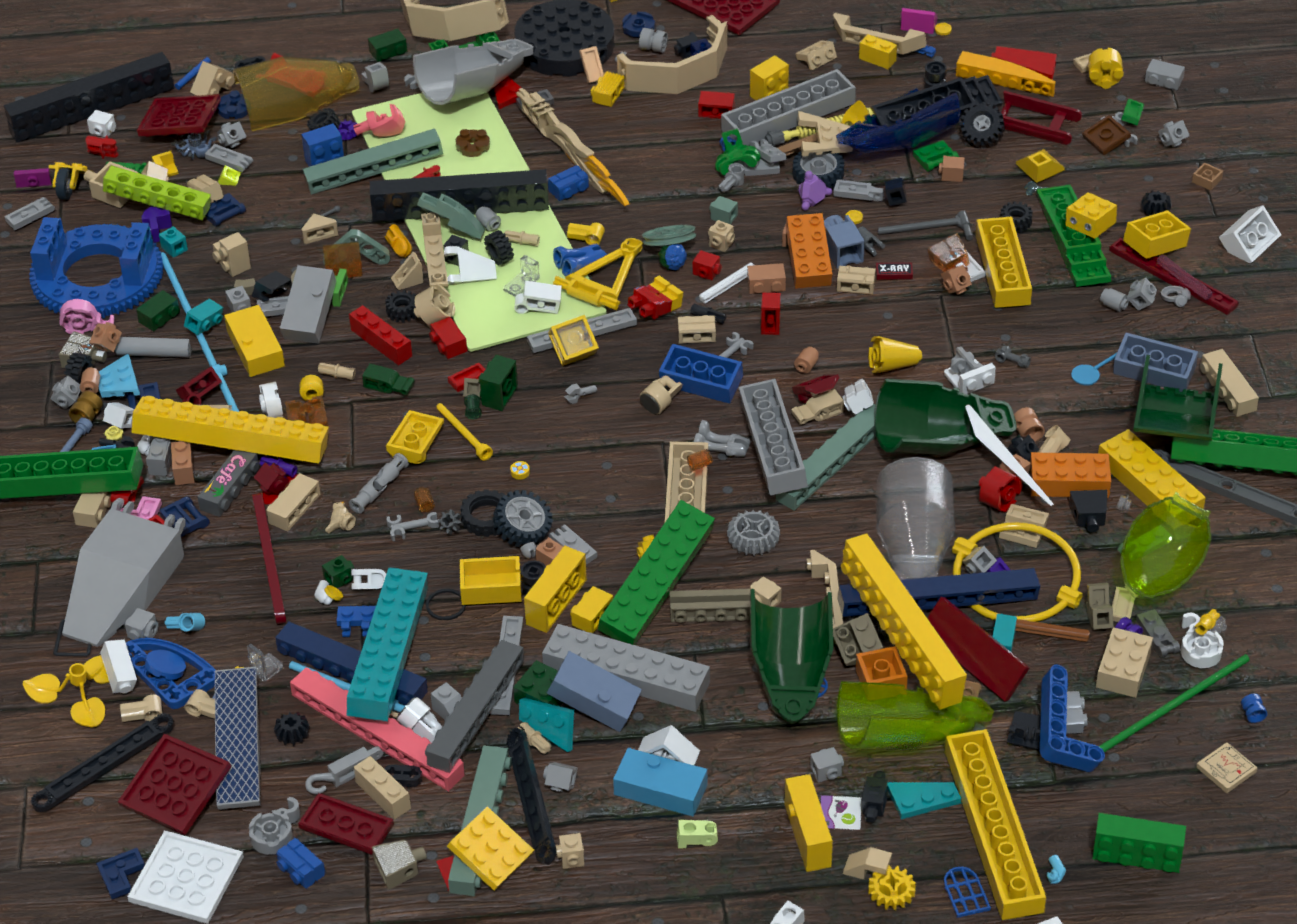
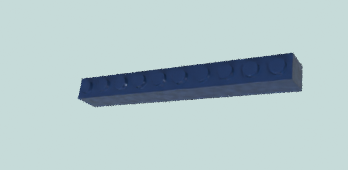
[837,568,1040,617]

